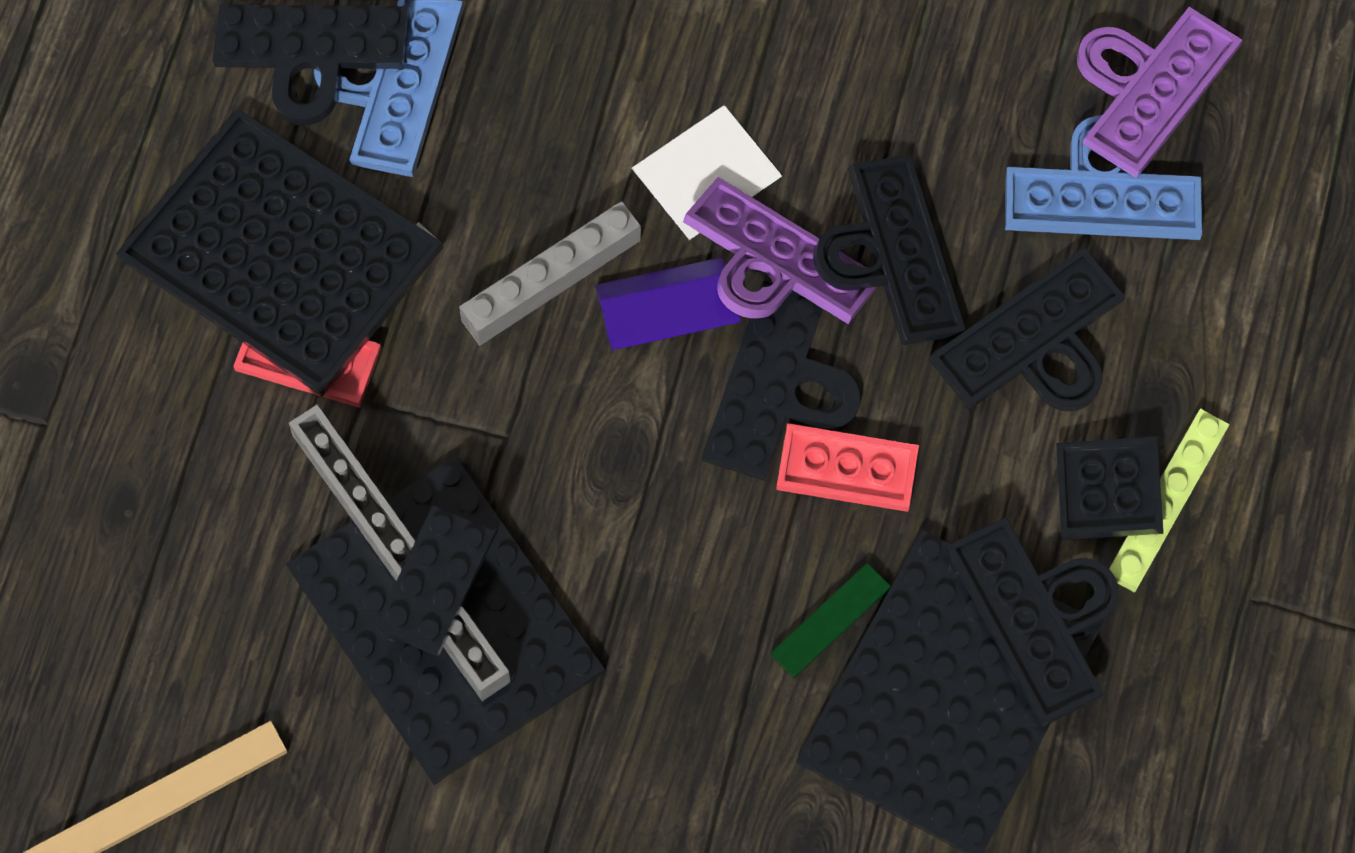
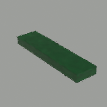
[770,563,891,679]

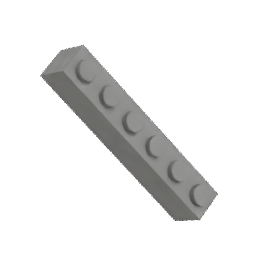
[459,201,641,346]

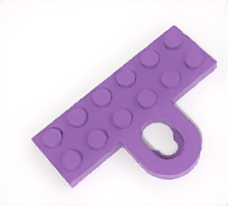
[1077,7,1242,178]
[683,177,878,324]

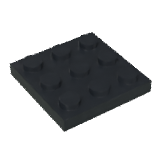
[1056,436,1164,540]

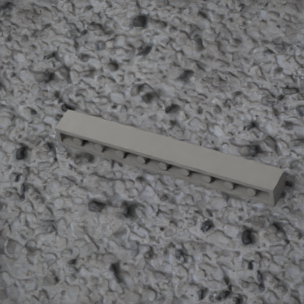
[289,405,510,701]

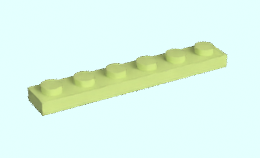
[1109,409,1230,593]

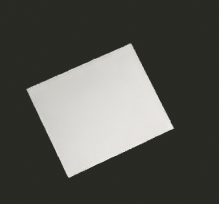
[632,106,782,240]

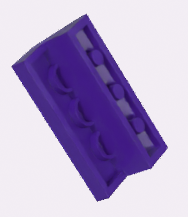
[595,258,740,350]

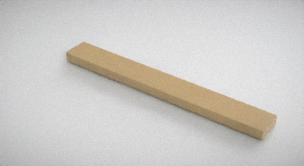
[23,721,288,853]

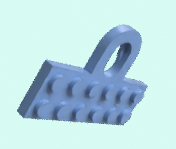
[314,0,464,177]
[1005,115,1202,240]

